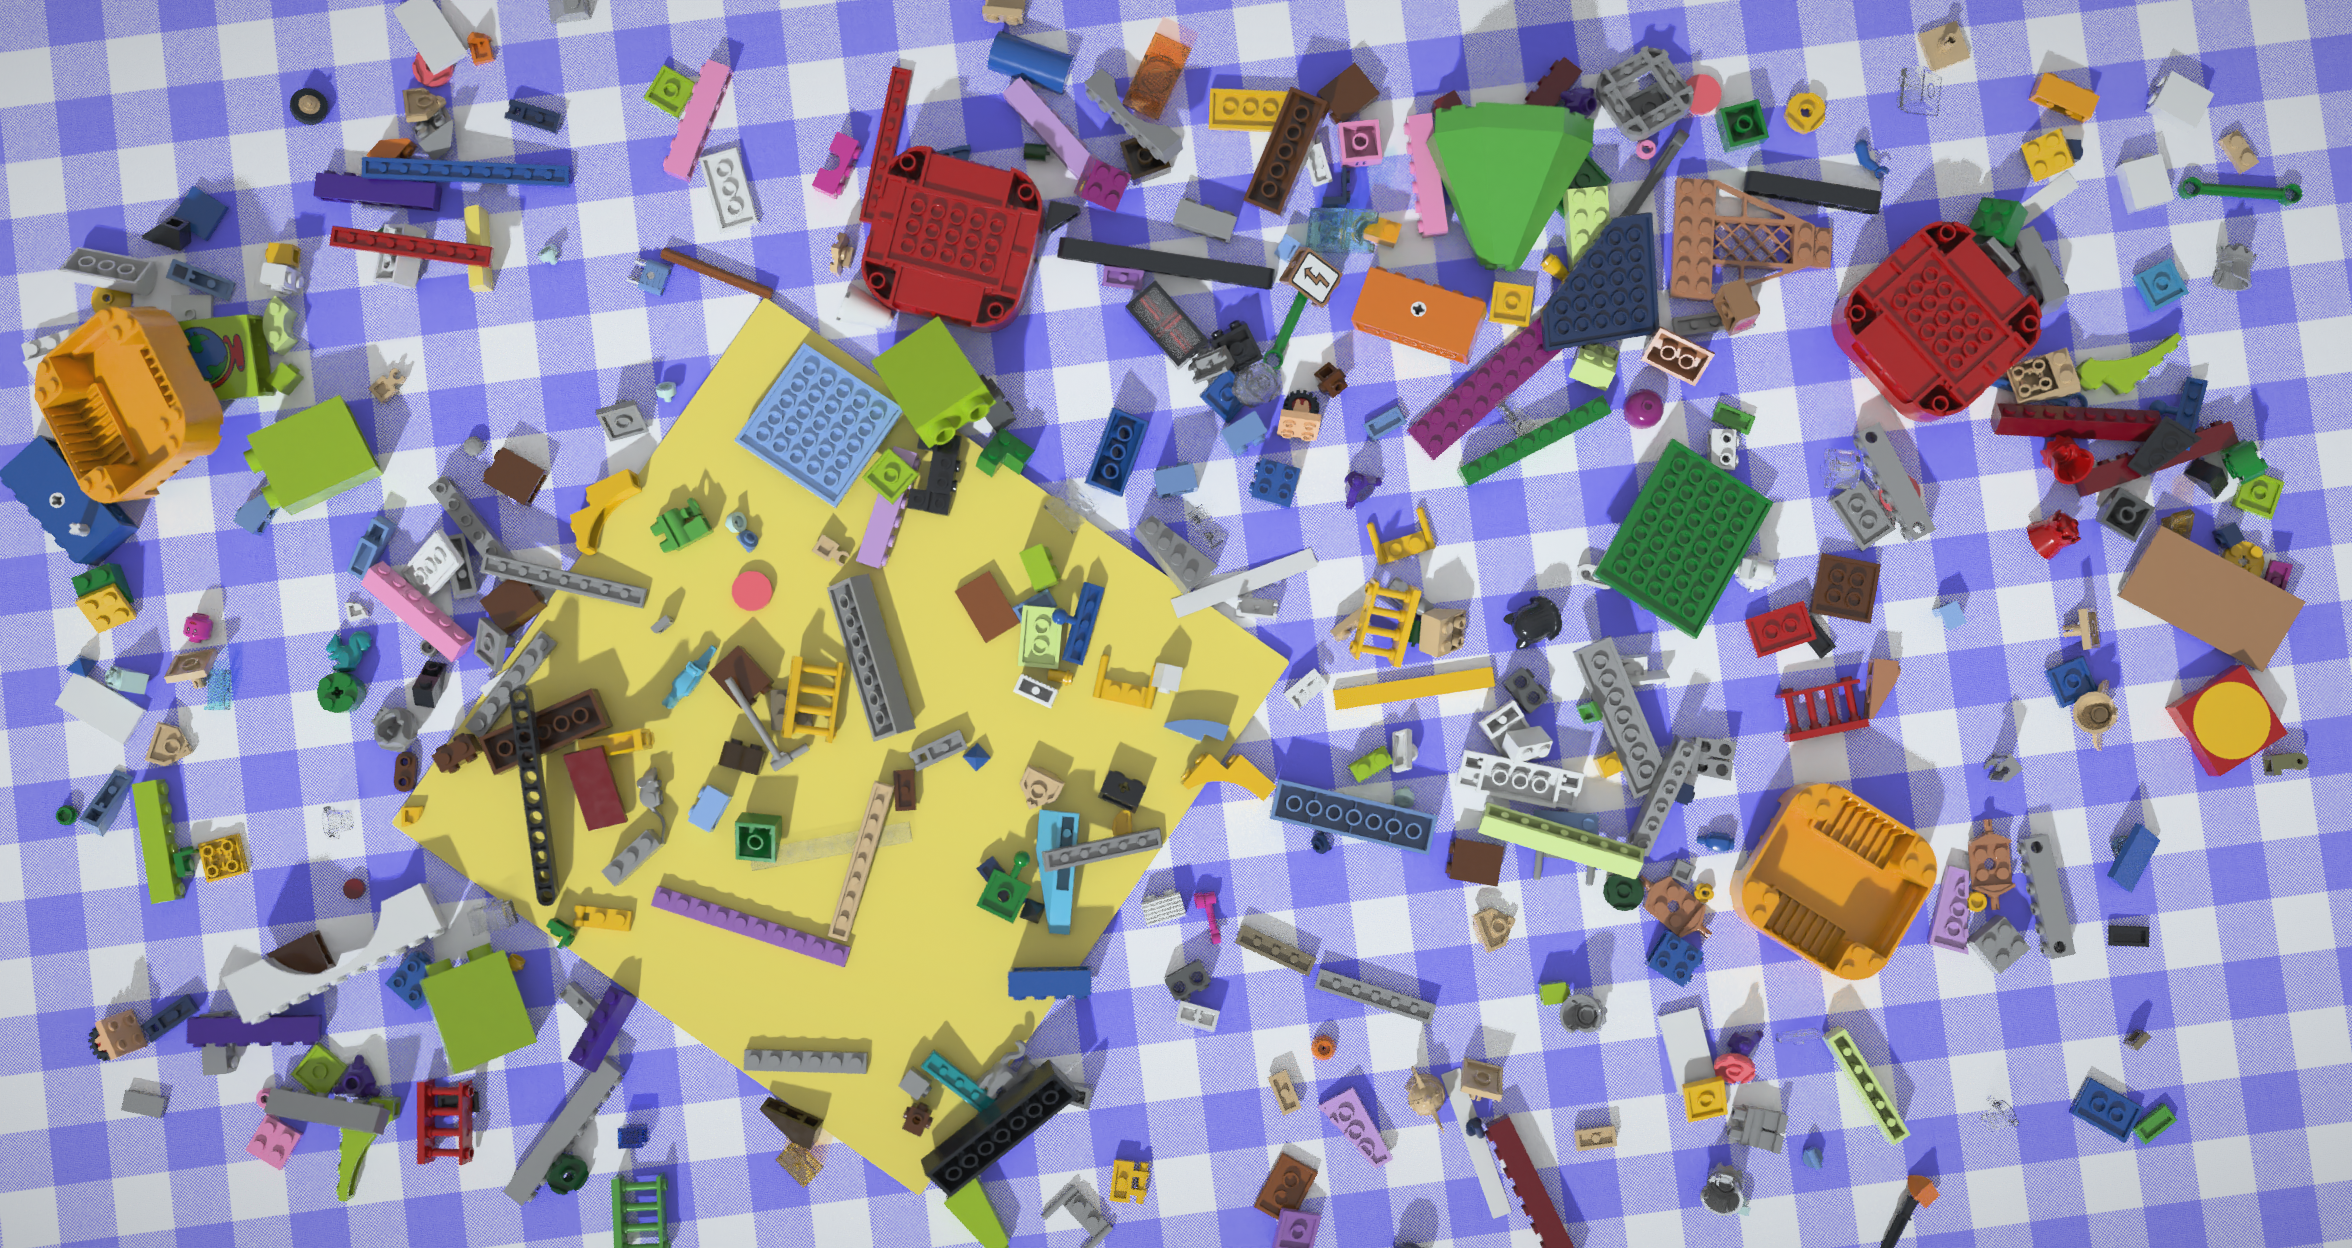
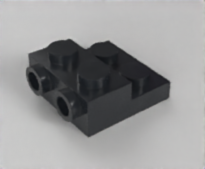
[1208,320,1264,374]

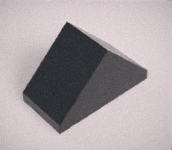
[1045,200,1081,236]
[2183,458,2228,499]

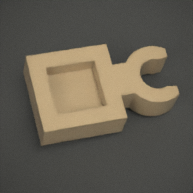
[368,368,407,404]
[812,534,850,566]

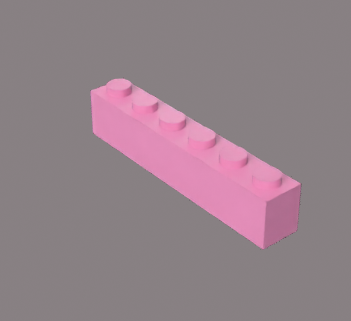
[663,59,734,183]
[1403,113,1448,238]
[361,561,474,662]

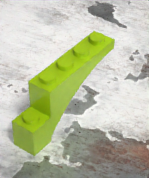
[2075,332,2182,395]
[336,1096,401,1202]

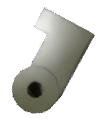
[2262,752,2309,776]

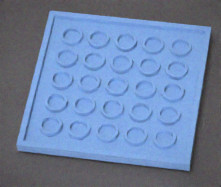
[734,343,903,508]

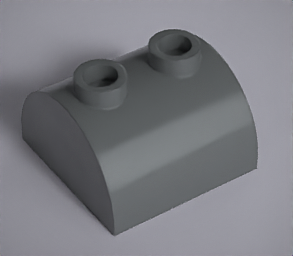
[2095,487,2155,543]

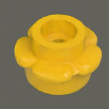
[1694,883,1714,903]
[507,954,526,972]

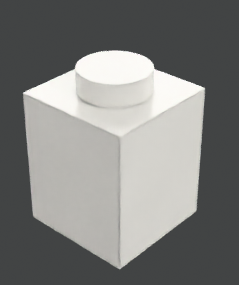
[1151,662,1183,694]

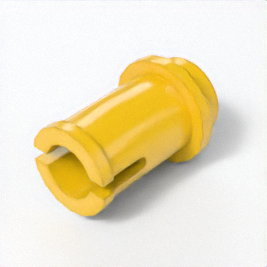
[1047,668,1074,686]

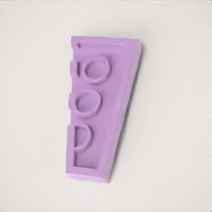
[1927,865,1969,955]
[1317,1086,1394,1169]

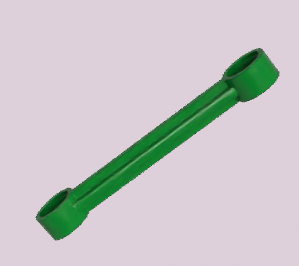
[2177,177,2303,206]
[1263,291,1308,371]

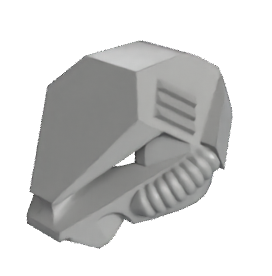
[371,706,418,752]

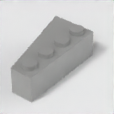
[2010,226,2070,316]
[1133,515,1218,595]

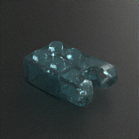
[1305,208,1379,254]

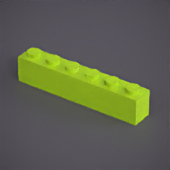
[132,779,185,904]

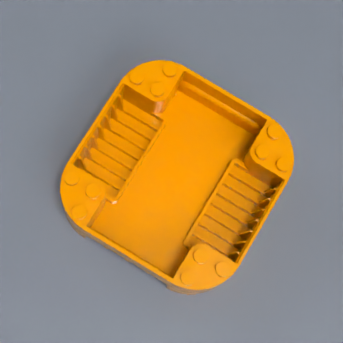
[34,306,224,503]
[1729,782,1937,980]

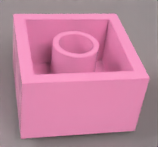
[1337,119,1383,168]

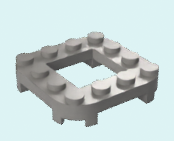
[1595,46,1694,142]

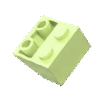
[1568,343,1620,391]

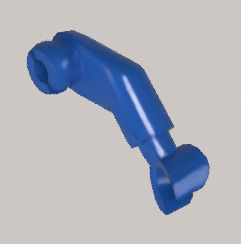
[1854,139,1890,179]

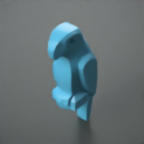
[662,645,717,709]

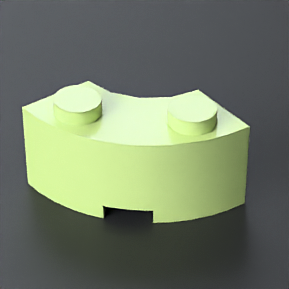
[263,295,298,356]

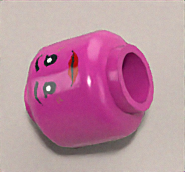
[183,612,214,643]

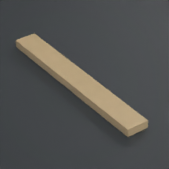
[828,780,895,942]

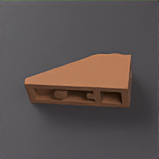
[1863,658,1901,719]

